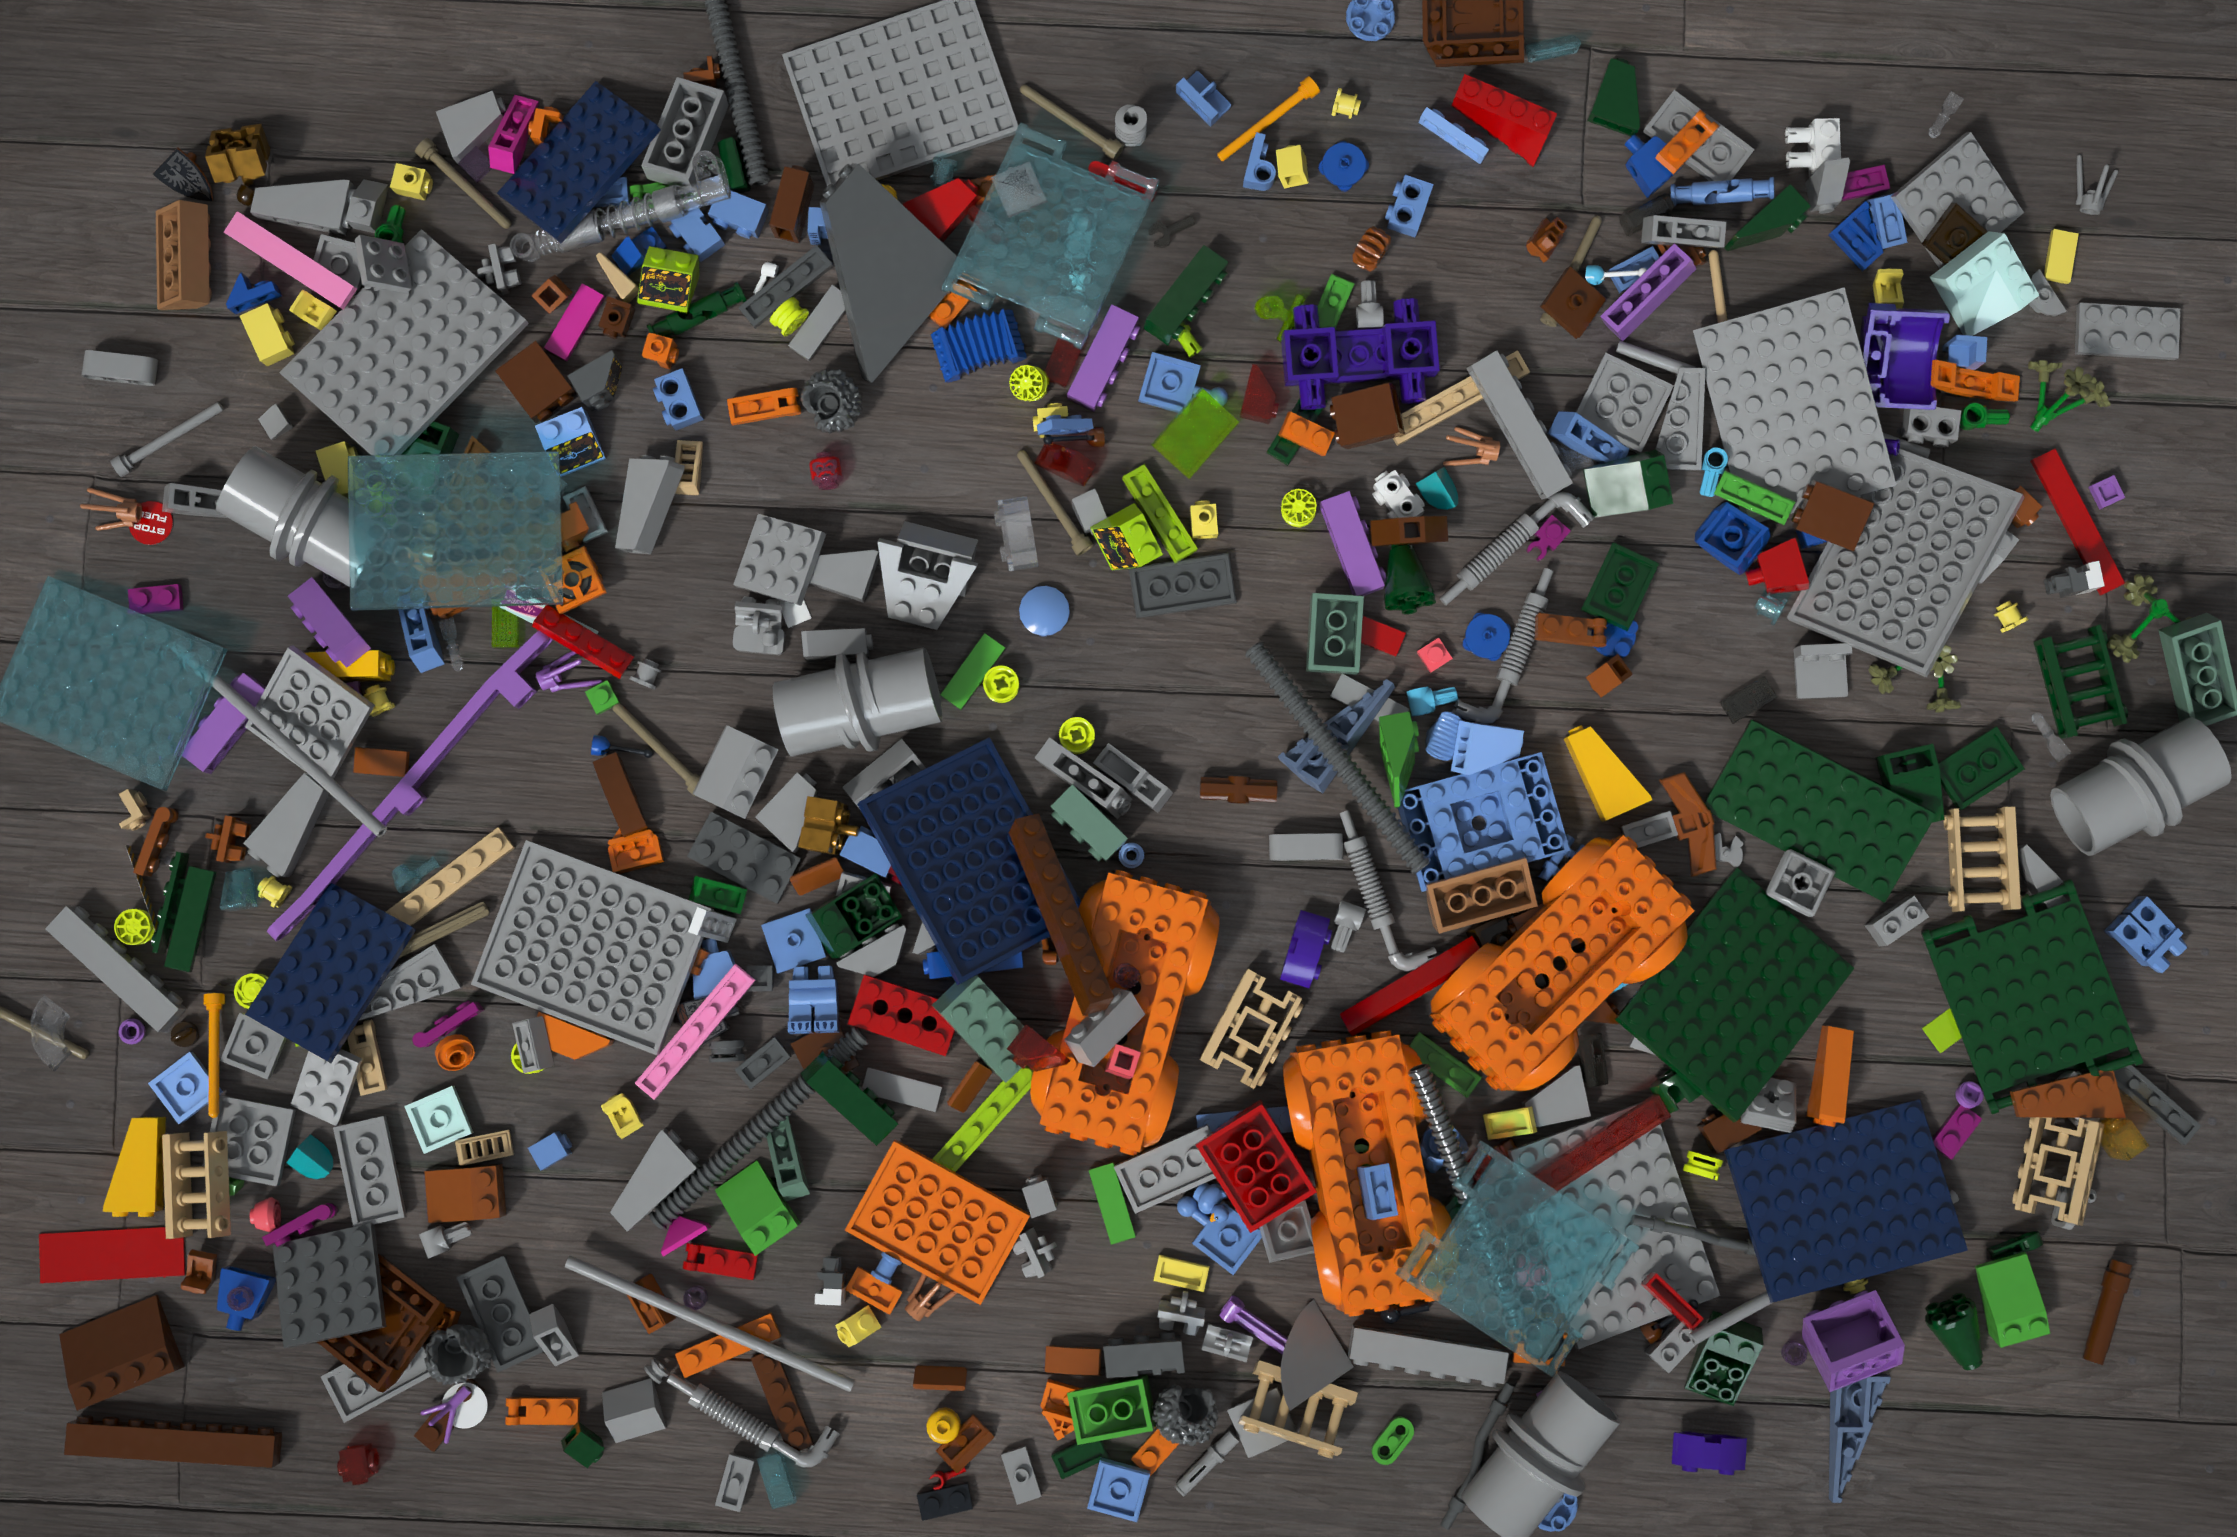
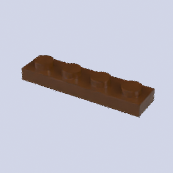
[751,1353,814,1451]

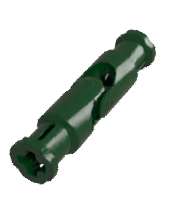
[647,281,747,337]

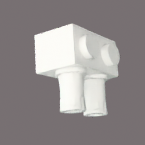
[1785,118,1841,177]

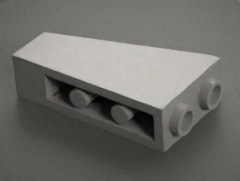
[250,180,356,236]
[615,455,685,554]
[1035,737,1132,819]
[243,773,329,878]
[610,1129,700,1232]

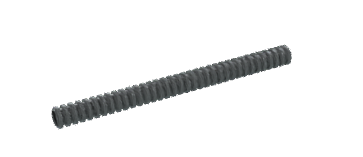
[704,0,771,187]
[1245,642,1431,874]
[649,1026,869,1230]
[1408,1064,1529,1330]

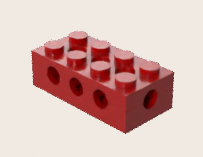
[848,975,955,1056]

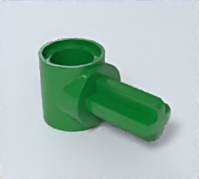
[375,205,406,243]
[1959,403,2010,430]

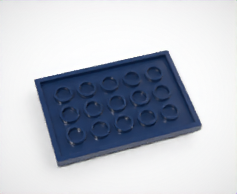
[497,81,661,244]
[245,883,416,1063]

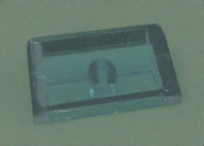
[1525,35,1581,63]
[757,1451,797,1509]

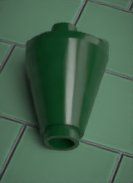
[1384,544,1436,615]
[1925,1293,1983,1370]

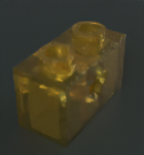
[2100,1118,2149,1161]

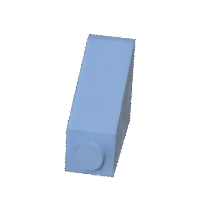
[1451,721,1524,775]

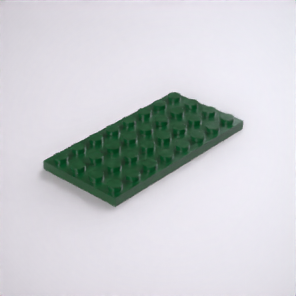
[1704,719,1937,903]

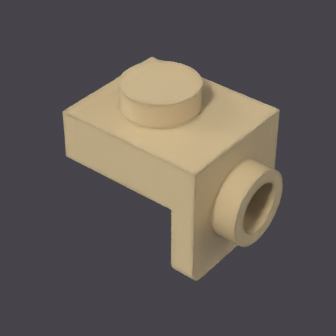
[119,789,151,831]

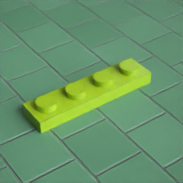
[1122,464,1198,563]

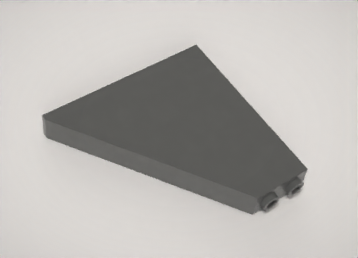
[819,163,969,383]

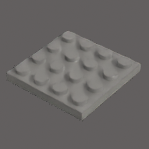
[1891,132,2024,269]
[245,645,375,779]

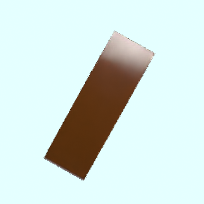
[593,752,648,838]

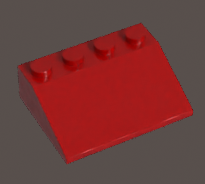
[1195,1100,1317,1233]

